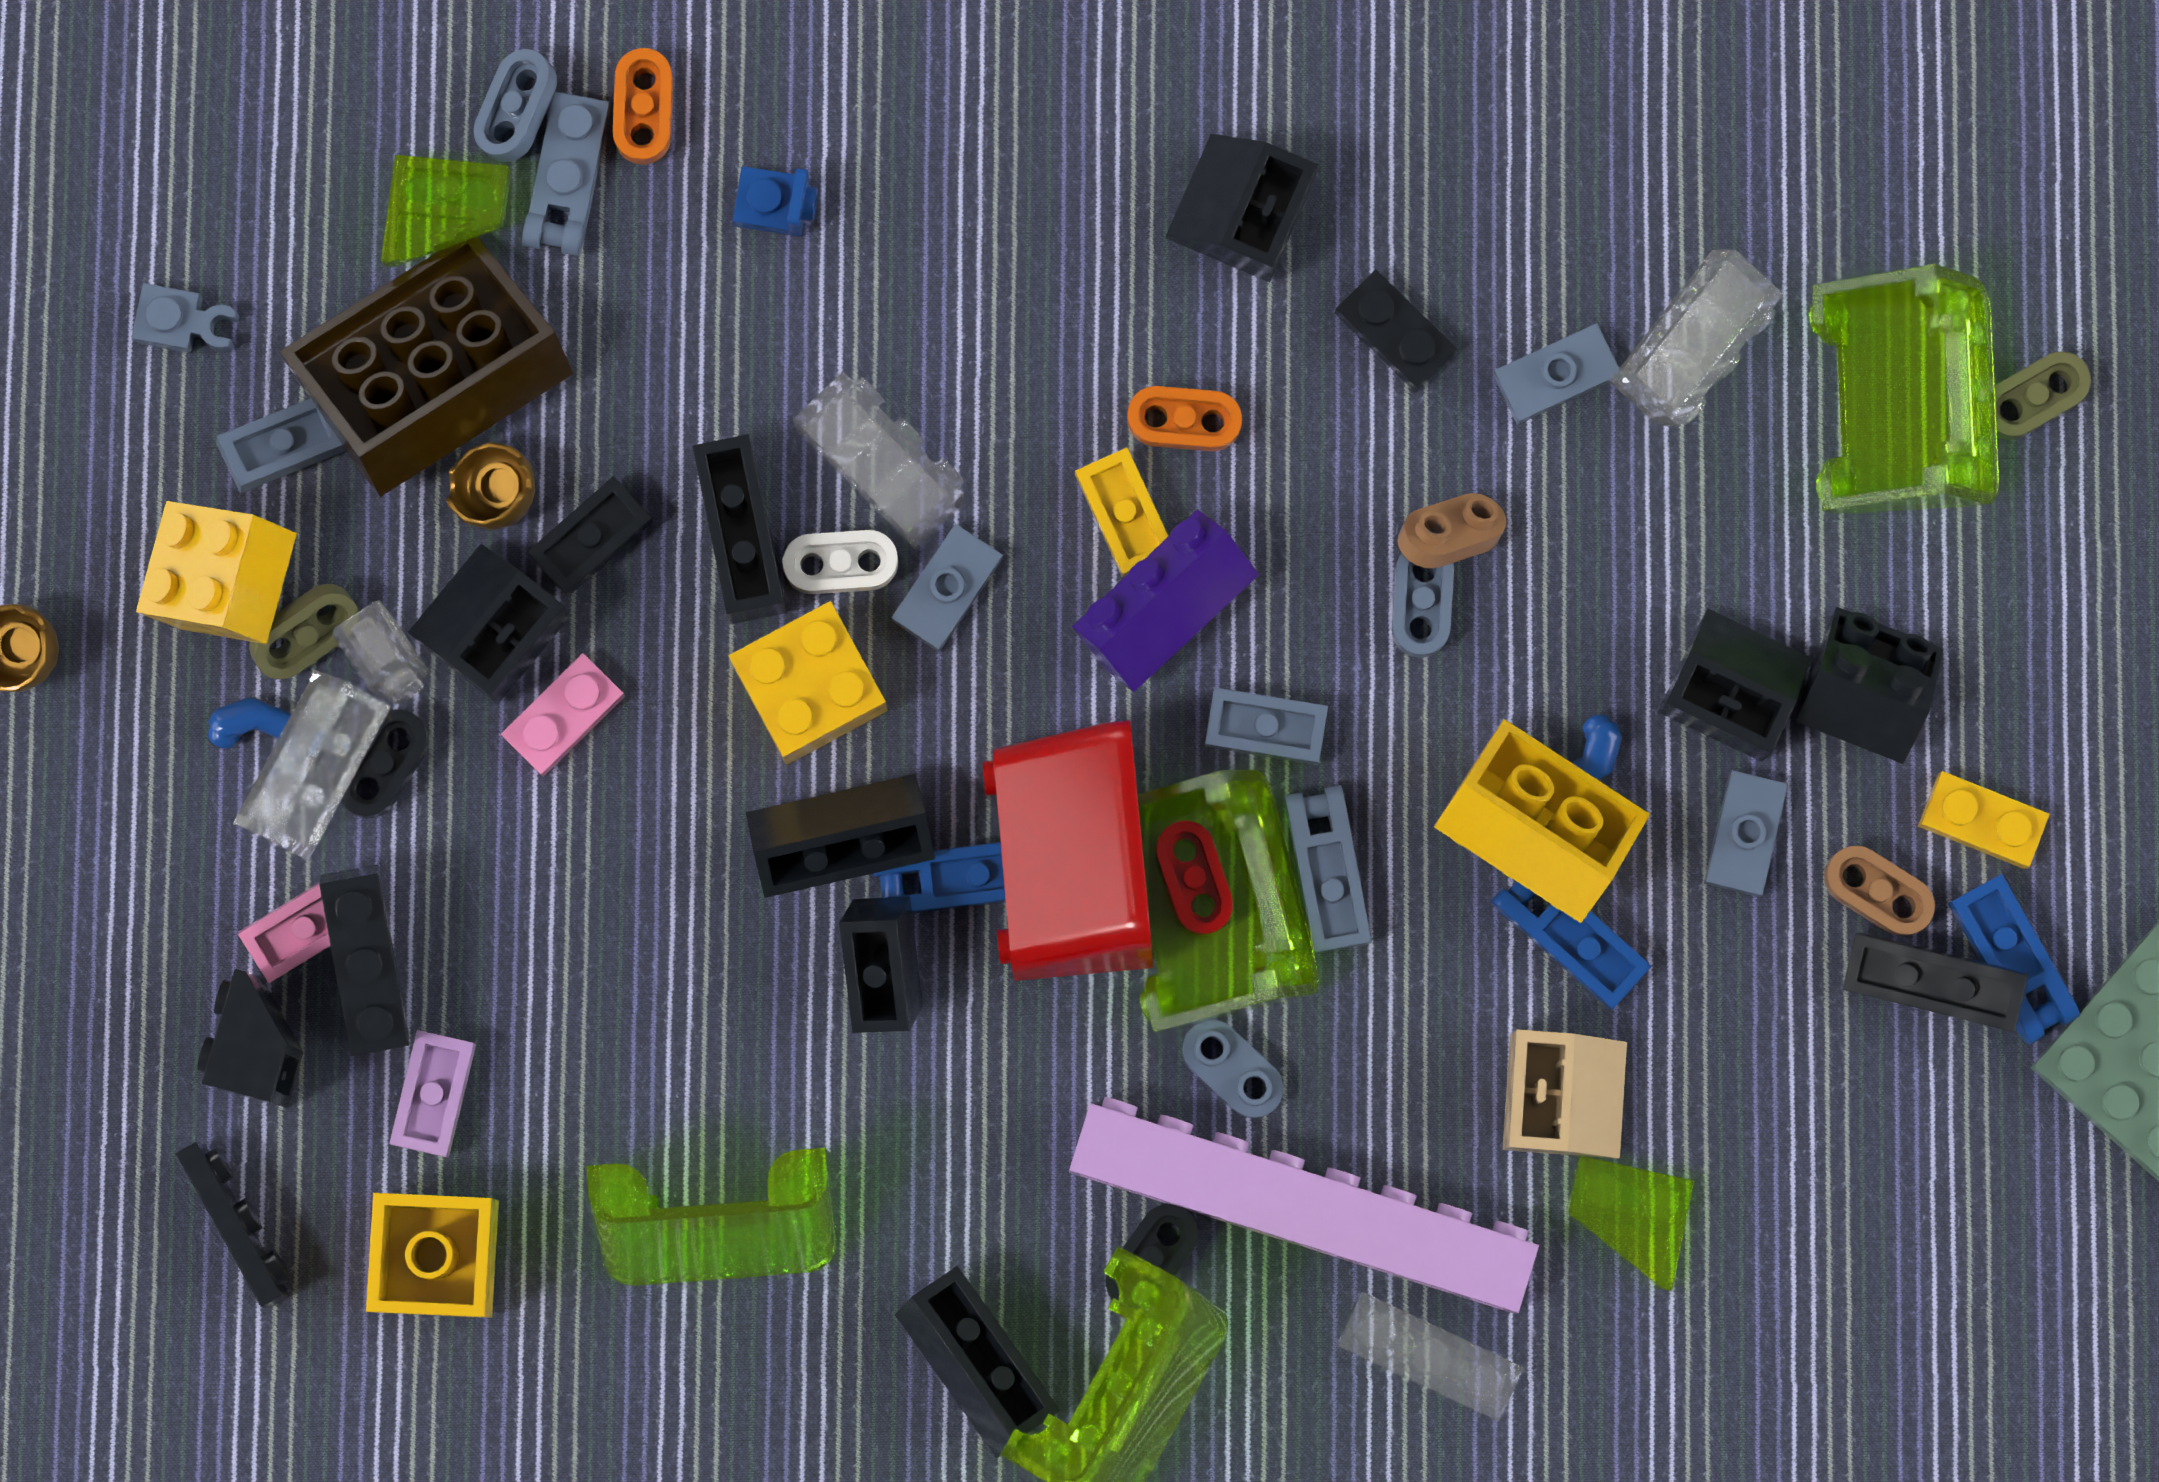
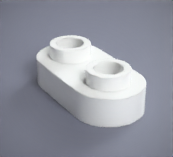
[782,530,898,594]

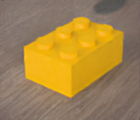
[1434,719,1650,923]

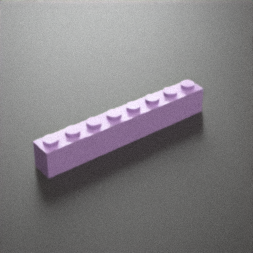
[1069,1097,1539,1314]

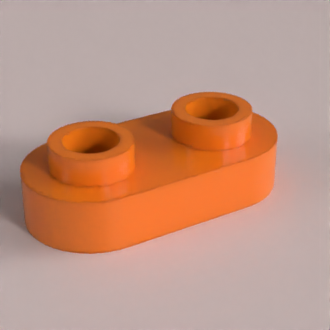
[613,48,673,165]
[1127,386,1242,451]

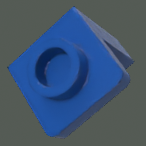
[732,166,818,237]

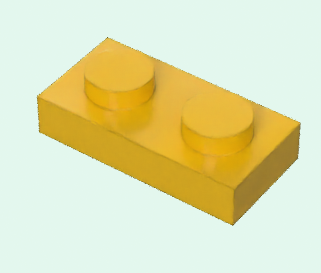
[1075,447,1168,578]
[1918,771,2050,869]

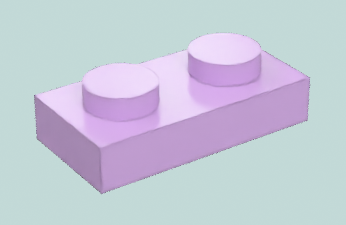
[389,1030,476,1158]

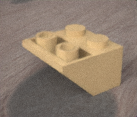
[1503,1029,1627,1159]

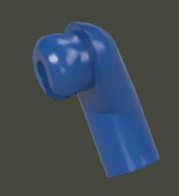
[207,697,297,749]
[1571,714,1622,780]

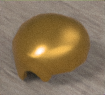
[446,442,535,530]
[0,604,59,692]

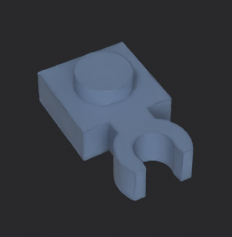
[131,283,240,353]

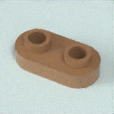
[1398,493,1506,568]
[1824,846,1935,936]

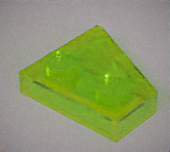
[381,155,511,267]
[1566,1156,1694,1291]

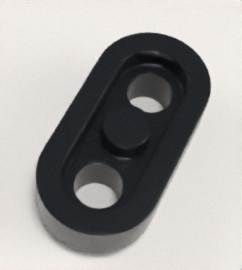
[337,709,429,818]
[1105,1204,1198,1312]

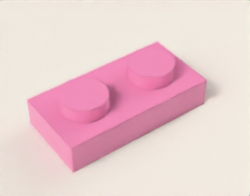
[501,653,625,777]
[238,871,339,983]

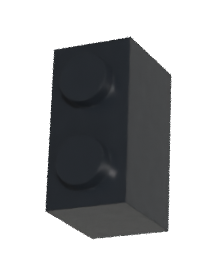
[839,896,923,1033]

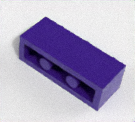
[1072,509,1259,692]

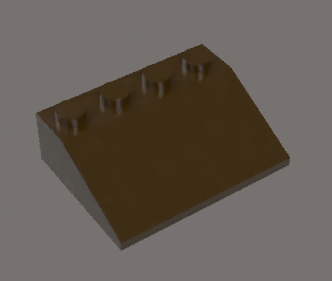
[279,230,574,497]

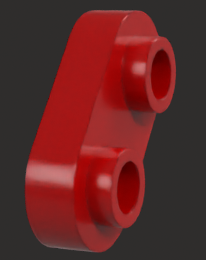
[1155,820,1233,935]

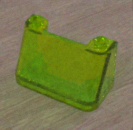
[1809,264,1999,514]
[1138,770,1318,1032]
[586,1148,837,1286]
[1000,1246,1228,1482]

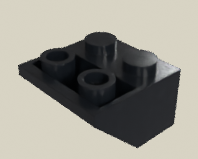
[1166,134,1319,283]
[408,544,571,705]
[1795,606,1943,764]
[1658,608,1811,762]
[197,969,303,1108]

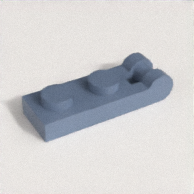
[522,92,611,256]
[1284,785,1372,954]

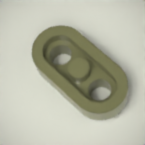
[1981,351,2091,440]
[249,584,359,679]

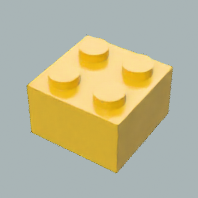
[136,501,297,645]
[728,601,888,766]
[366,1193,499,1318]

